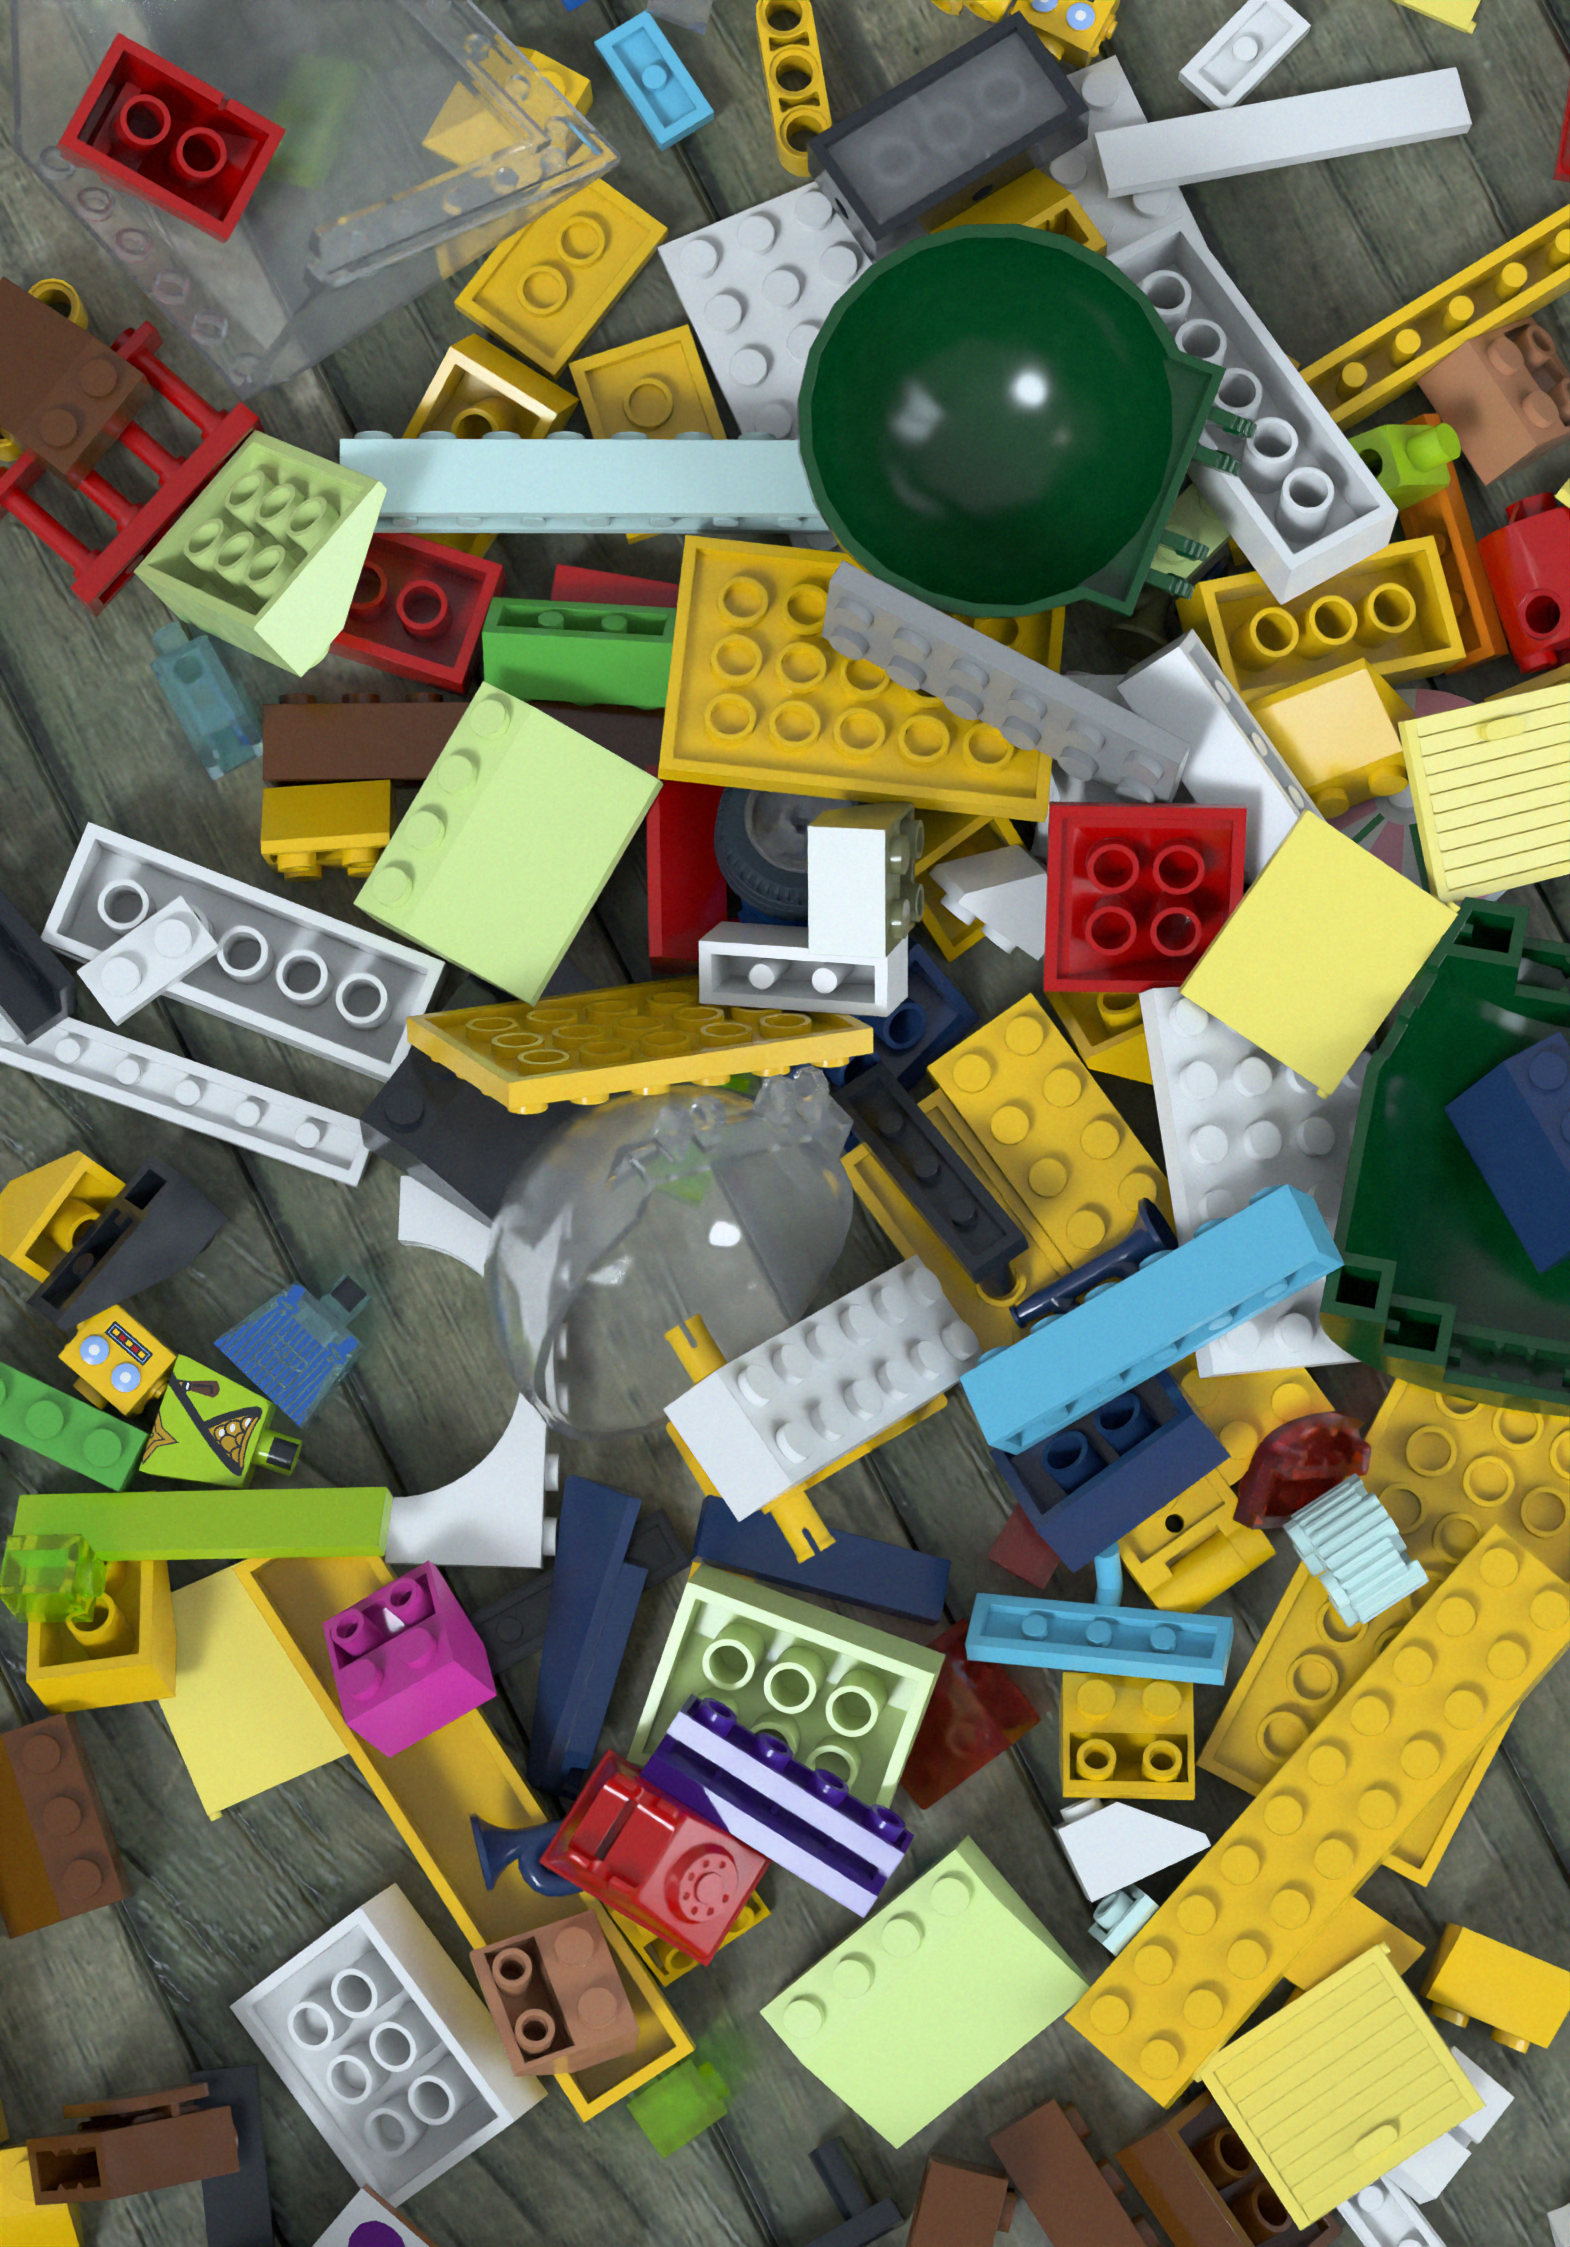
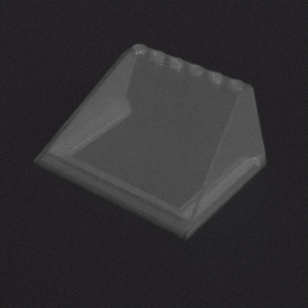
[10,0,622,401]

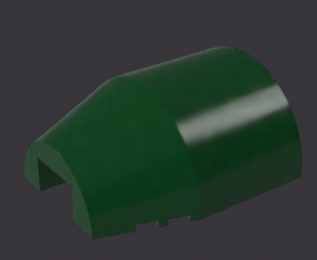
[1319,897,1570,1417]

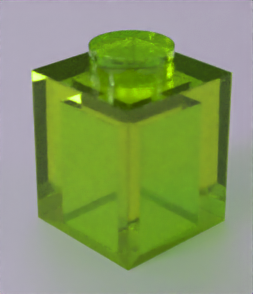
[0,1534,106,1623]
[626,2056,731,2159]

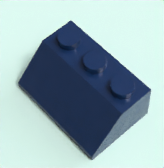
[770,936,981,1153]
[1444,1031,1570,1275]
[989,1368,1231,1573]

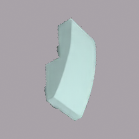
[1088,1883,1160,1957]

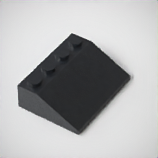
[359,957,636,1249]

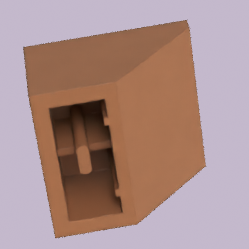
[1416,316,1570,486]
[469,1909,639,2077]

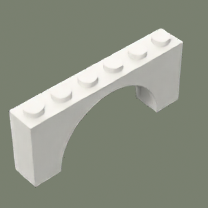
[385,1176,569,1569]

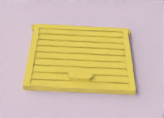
[1398,682,1570,905]
[1178,808,1460,1100]
[158,1560,349,1822]
[1194,1941,1487,2231]

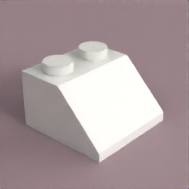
[1052,1798,1211,1902]

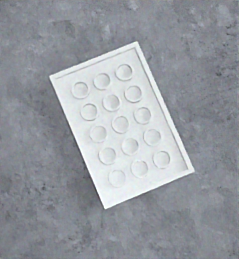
[1139,987,1377,1378]

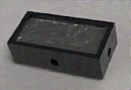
[806,10,1090,264]

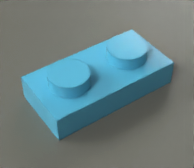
[594,9,714,152]

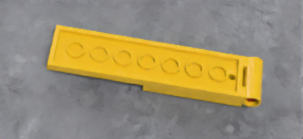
[835,1088,1276,1614]

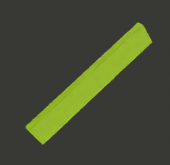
[9,1487,393,1563]

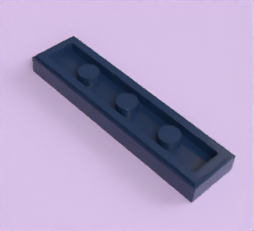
[691,1495,951,1626]

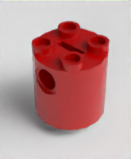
[1477,492,1570,675]

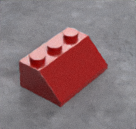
[646,765,740,974]

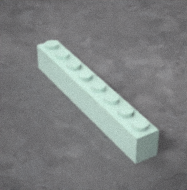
[340,431,832,534]

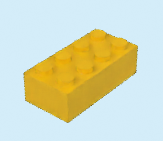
[1175,535,1466,704]

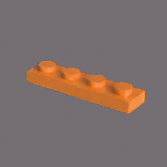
[1398,413,1509,675]

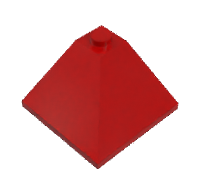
[1043,801,1247,993]

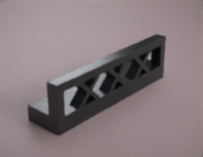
[0,889,78,1045]

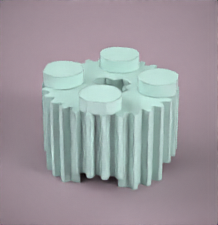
[1283,1473,1429,1628]

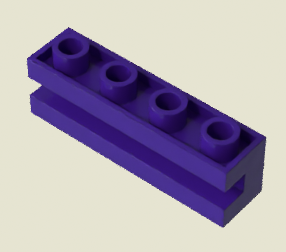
[640,1694,915,1918]

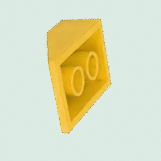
[401,333,580,558]
[26,1490,177,1714]

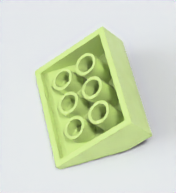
[134,430,387,678]
[353,681,664,1007]
[626,1563,946,1809]
[760,1835,1093,2149]

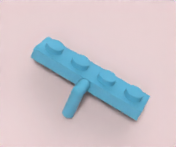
[965,1542,1234,1686]

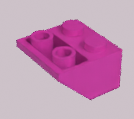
[322,1560,497,1758]

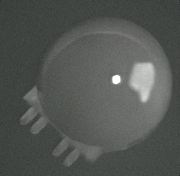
[484,1065,854,1442]

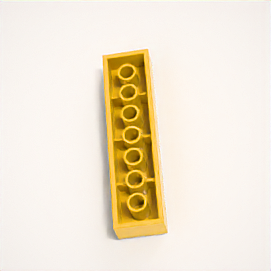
[925,993,1335,1487]

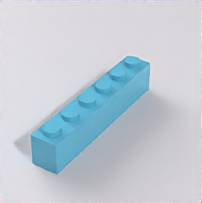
[959,1184,1345,1455]

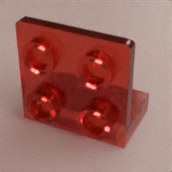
[900,1617,1042,1810]

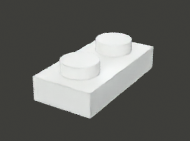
[1178,0,1311,111]
[76,895,221,1026]

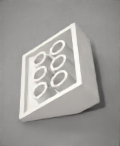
[229,1883,548,2208]

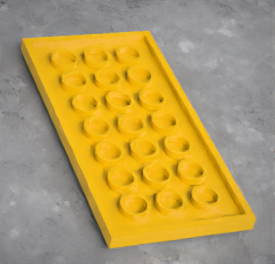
[1195,1377,1570,1887]

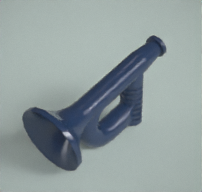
[1009,1197,1179,1329]
[469,1812,584,1897]

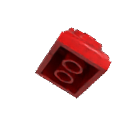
[56,32,286,244]
[538,1749,772,1967]

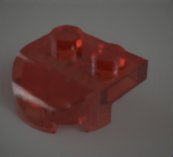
[1232,1411,1371,1530]

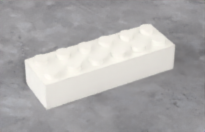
[1105,216,1399,605]
[40,822,450,1083]
[663,1254,984,1522]

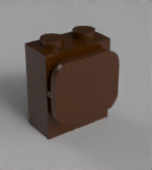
[26,2082,240,2206]

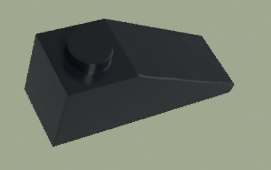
[26,1155,228,1331]

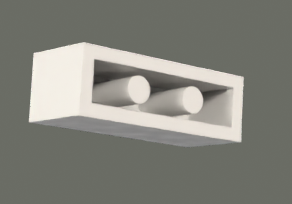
[699,921,908,1017]

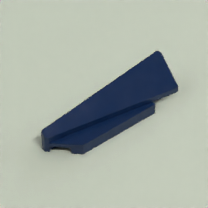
[526,1474,649,1800]

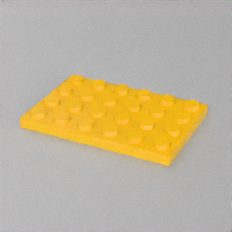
[658,535,1066,823]
[407,975,873,1114]

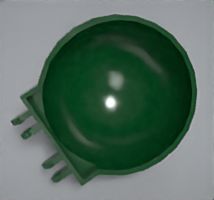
[797,223,1257,619]

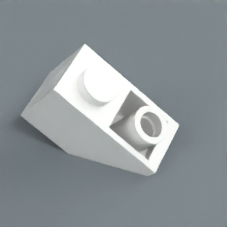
[928,844,1047,960]

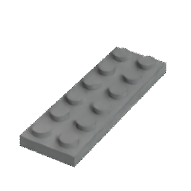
[822,560,1192,803]

